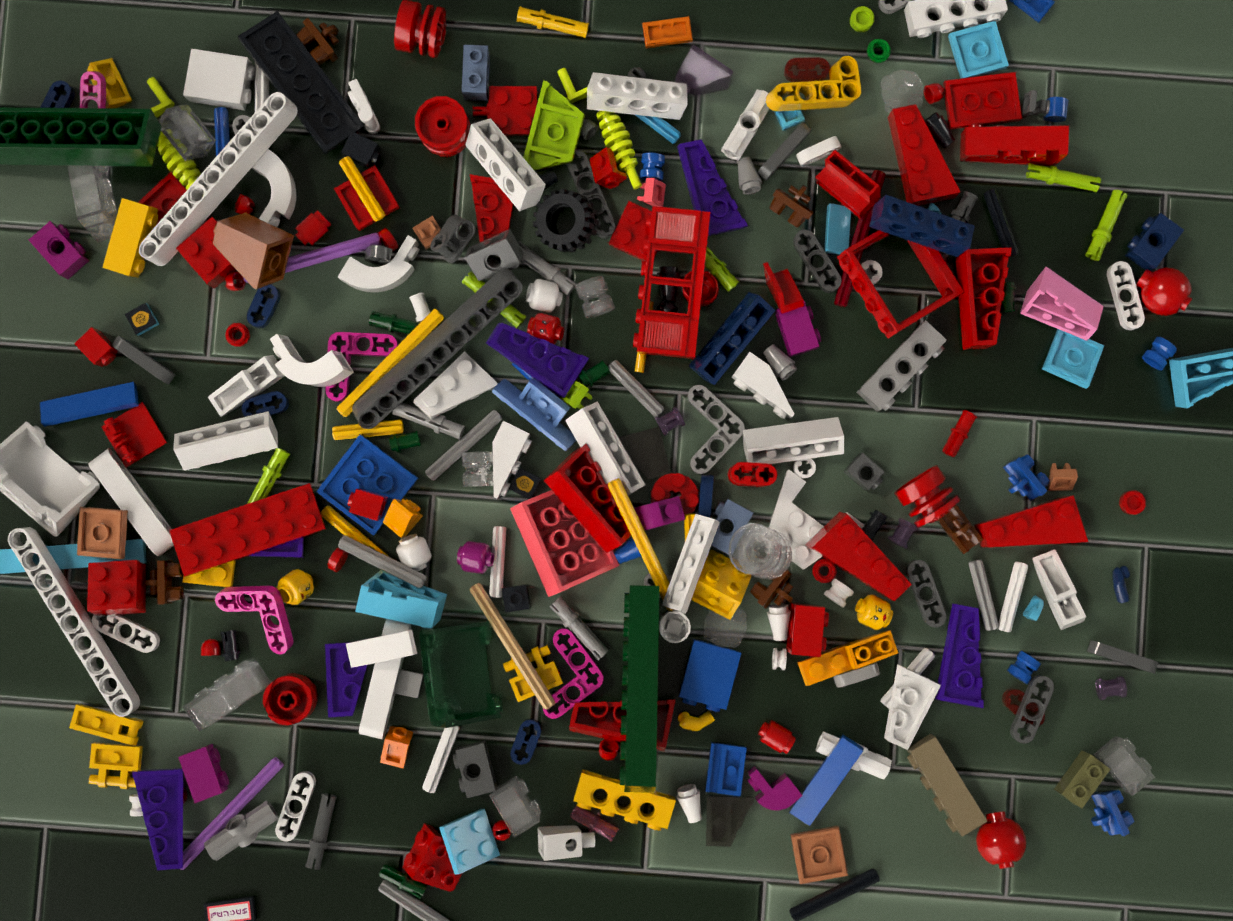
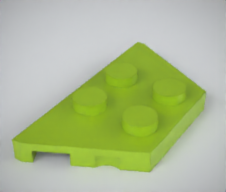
[523,80,585,171]

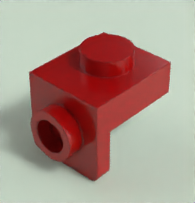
[590,147,627,189]

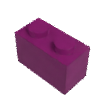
[775,301,821,357]
[178,744,229,803]

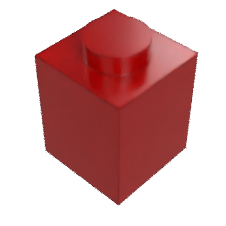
[74,327,118,367]
[347,488,388,521]

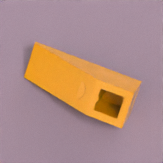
[383,498,423,538]

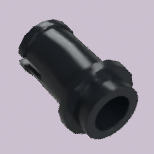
[862,509,888,541]
[220,630,241,661]

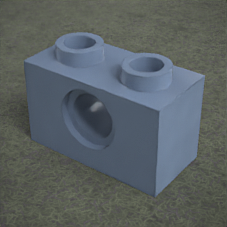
[462,45,490,101]
[711,499,753,556]

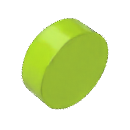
[850,6,874,32]

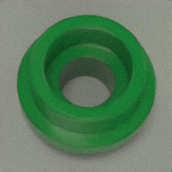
[867,39,891,63]

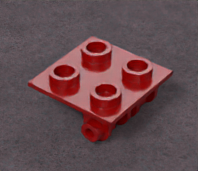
[102,402,167,468]

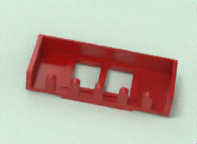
[633,206,711,359]

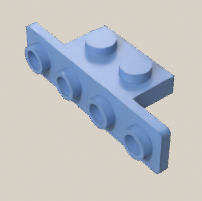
[492,378,576,451]

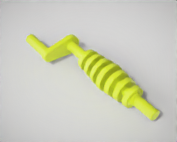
[557,68,642,189]
[147,77,201,190]

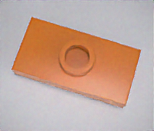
[642,16,693,48]

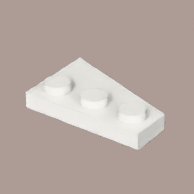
[413,351,498,419]
[884,664,941,750]

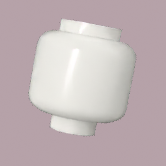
[526,279,563,313]
[396,534,432,571]

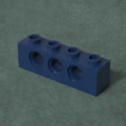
[869,195,975,257]
[689,292,776,385]

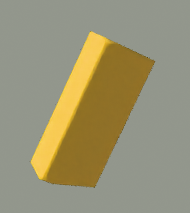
[87,58,132,108]

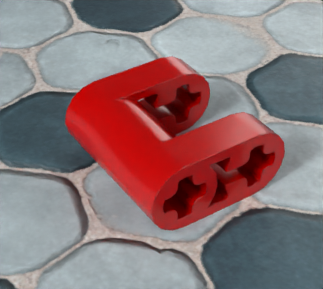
[727,462,777,487]

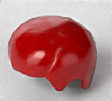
[682,271,719,306]

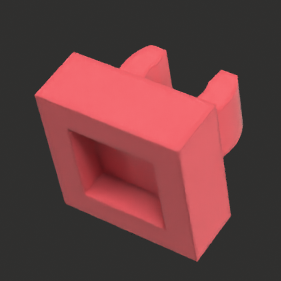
[637,178,666,207]

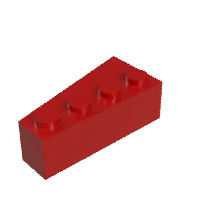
[888,104,960,206]
[956,248,1012,350]
[544,443,631,553]
[805,512,912,601]

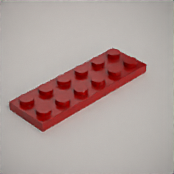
[169,483,326,577]

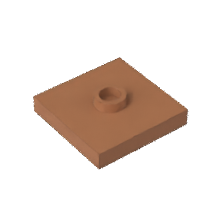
[77,507,128,559]
[790,826,848,884]

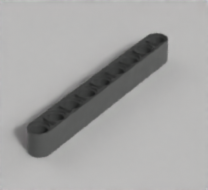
[352,269,523,429]

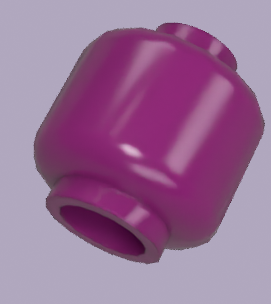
[457,541,495,574]

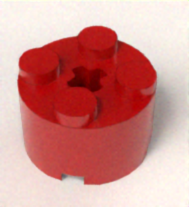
[263,673,318,725]

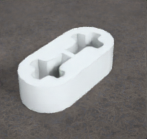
[796,136,842,167]

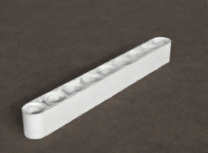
[139,92,298,266]
[8,527,140,717]

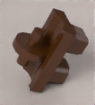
[296,18,339,65]
[769,185,814,228]
[937,505,983,554]
[143,560,184,605]
[750,564,793,609]

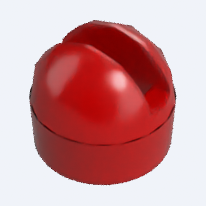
[924,83,944,104]
[235,194,254,214]
[224,271,246,291]
[201,639,221,656]
[599,739,619,761]
[492,820,512,841]

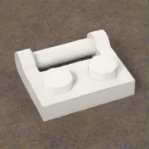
[347,79,380,134]

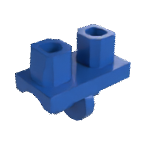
[1003,454,1050,501]
[1091,790,1134,836]

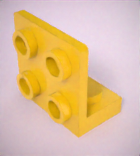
[691,549,753,620]

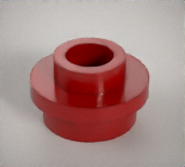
[225,323,250,347]
[812,559,837,583]

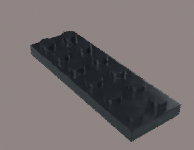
[238,11,364,155]

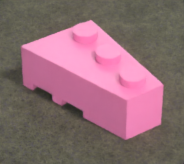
[1020,267,1104,341]

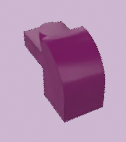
[634,496,685,531]
[747,766,803,810]

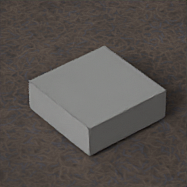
[394,669,424,698]

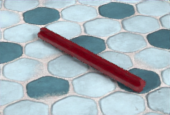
[834,170,886,307]

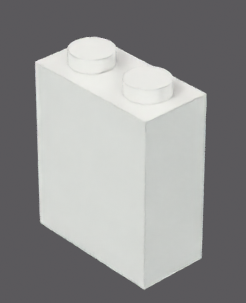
[183,49,255,111]

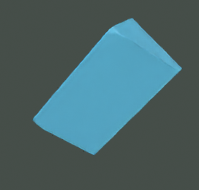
[824,203,851,255]

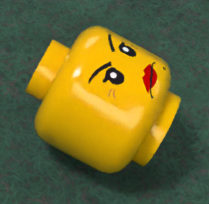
[277,569,314,605]
[855,594,893,630]

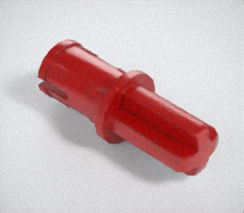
[942,410,977,457]

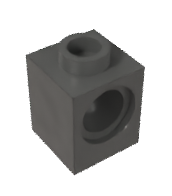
[844,453,884,491]

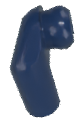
[1112,566,1130,603]

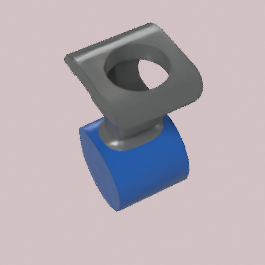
[1021,90,1069,122]

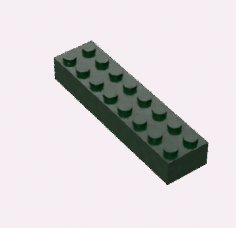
[0,107,162,167]
[620,585,659,793]

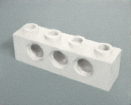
[904,0,1008,38]
[587,72,688,120]
[465,118,546,211]

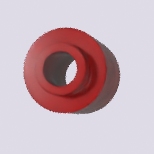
[295,210,331,245]
[758,720,796,754]

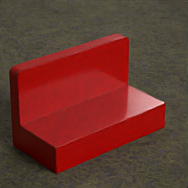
[763,262,804,314]

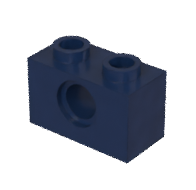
[1125,213,1184,271]

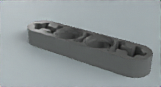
[567,150,615,239]

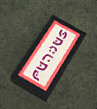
[204,896,257,921]

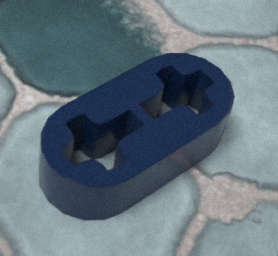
[40,81,75,108]
[247,284,281,328]
[242,391,289,417]
[698,474,714,518]
[510,719,541,765]

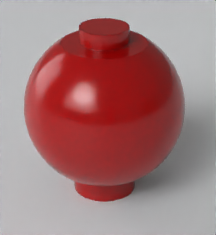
[1136,267,1192,316]
[976,811,1027,869]

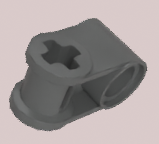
[430,215,475,263]

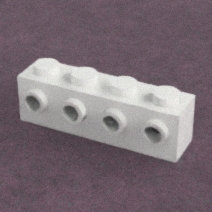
[565,401,645,495]
[173,411,278,470]
[743,417,844,464]

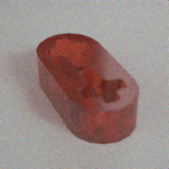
[784,57,830,82]
[1002,688,1045,726]

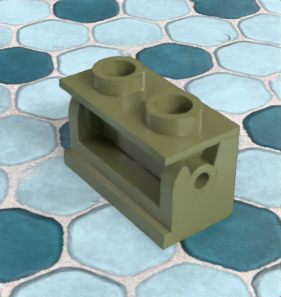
[1054,750,1110,809]

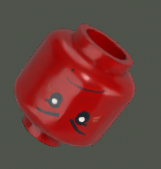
[527,313,564,345]

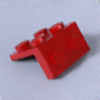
[402,823,462,892]

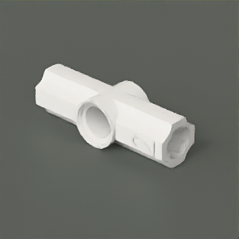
[721,89,769,161]
[816,731,892,780]

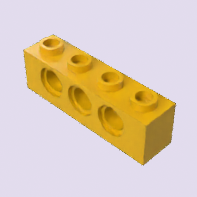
[573,769,676,831]

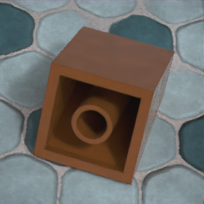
[213,213,294,289]

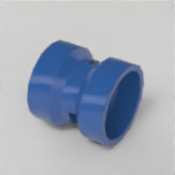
[640,153,665,181]
[1142,337,1177,370]
[1007,651,1041,685]

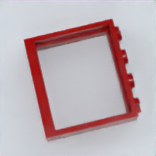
[837,230,964,338]

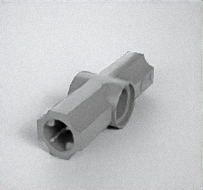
[204,800,279,861]

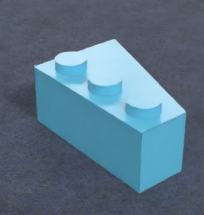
[1169,348,1233,409]
[355,570,447,629]

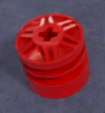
[394,0,447,58]
[894,465,961,527]

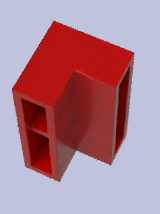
[815,150,881,219]

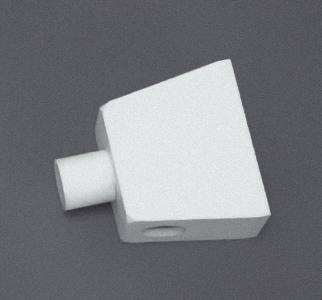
[538,825,595,861]

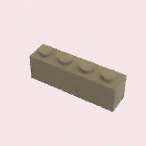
[906,734,987,837]

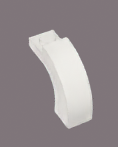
[252,149,296,227]
[338,235,419,292]
[270,334,354,387]

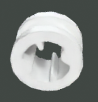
[793,458,816,478]
[772,648,787,670]

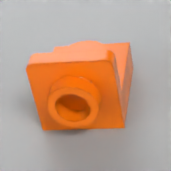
[380,726,413,769]

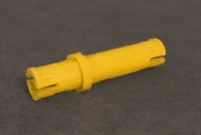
[517,6,589,39]

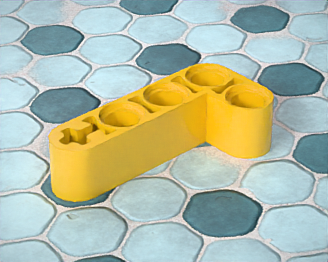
[766,56,861,112]

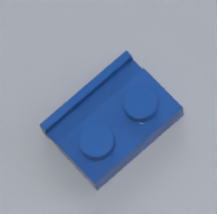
[705,742,747,796]

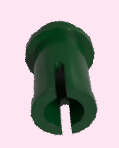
[1000,282,1017,312]
[578,360,610,387]
[389,431,421,453]

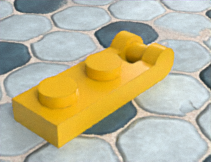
[69,704,144,745]

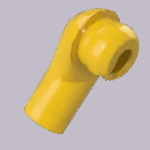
[678,710,715,731]

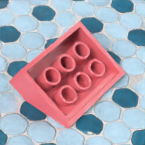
[510,490,619,597]

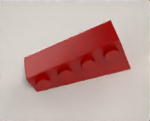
[960,124,1069,166]
[974,495,1088,547]
[569,700,675,752]

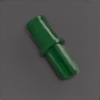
[369,311,418,334]
[379,865,427,899]

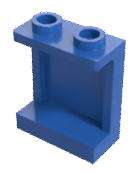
[678,639,741,712]

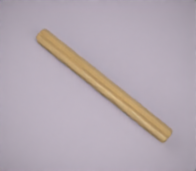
[470,583,555,710]

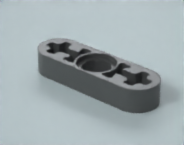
[758,122,812,181]
[793,230,841,293]
[112,335,176,385]
[906,560,946,627]
[1087,640,1159,674]
[1010,675,1054,744]

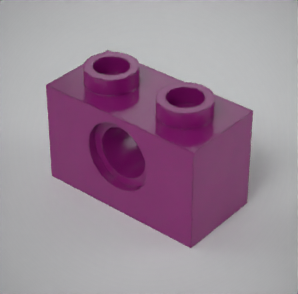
[28,221,90,279]

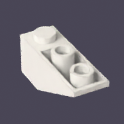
[731,352,794,419]
[492,421,532,499]

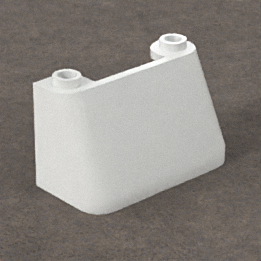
[0,422,100,537]

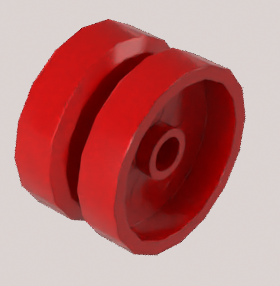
[415,96,471,157]

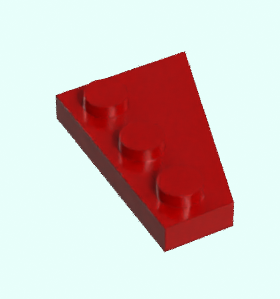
[470,174,514,242]

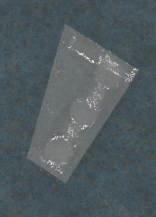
[67,165,118,243]
[183,660,271,731]

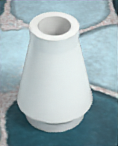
[767,604,791,641]
[676,784,702,823]

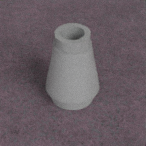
[737,157,762,195]
[763,344,797,381]

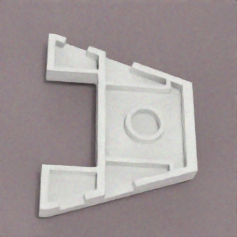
[764,469,864,570]

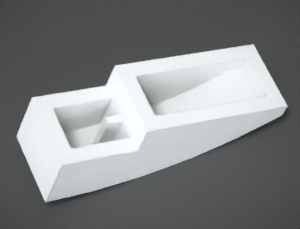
[208,355,285,417]
[1032,549,1086,630]
[346,630,417,668]

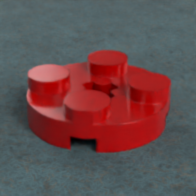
[651,473,699,515]

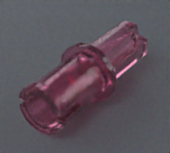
[570,806,618,841]

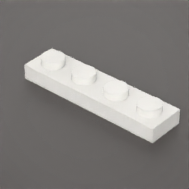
[662,514,720,614]

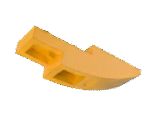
[797,630,898,686]

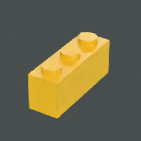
[102,198,158,278]

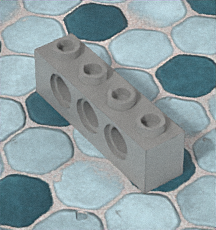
[856,320,946,412]

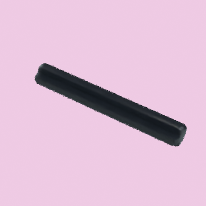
[789,869,880,921]

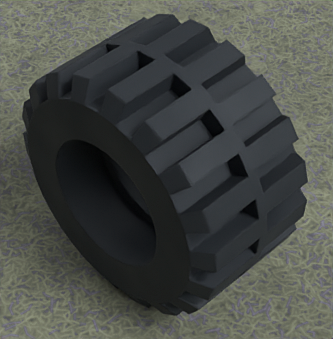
[533,189,599,252]

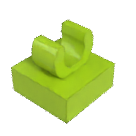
[560,381,592,410]

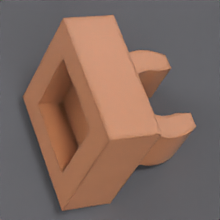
[412,216,441,250]
[1047,463,1078,491]

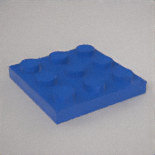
[316,434,418,536]

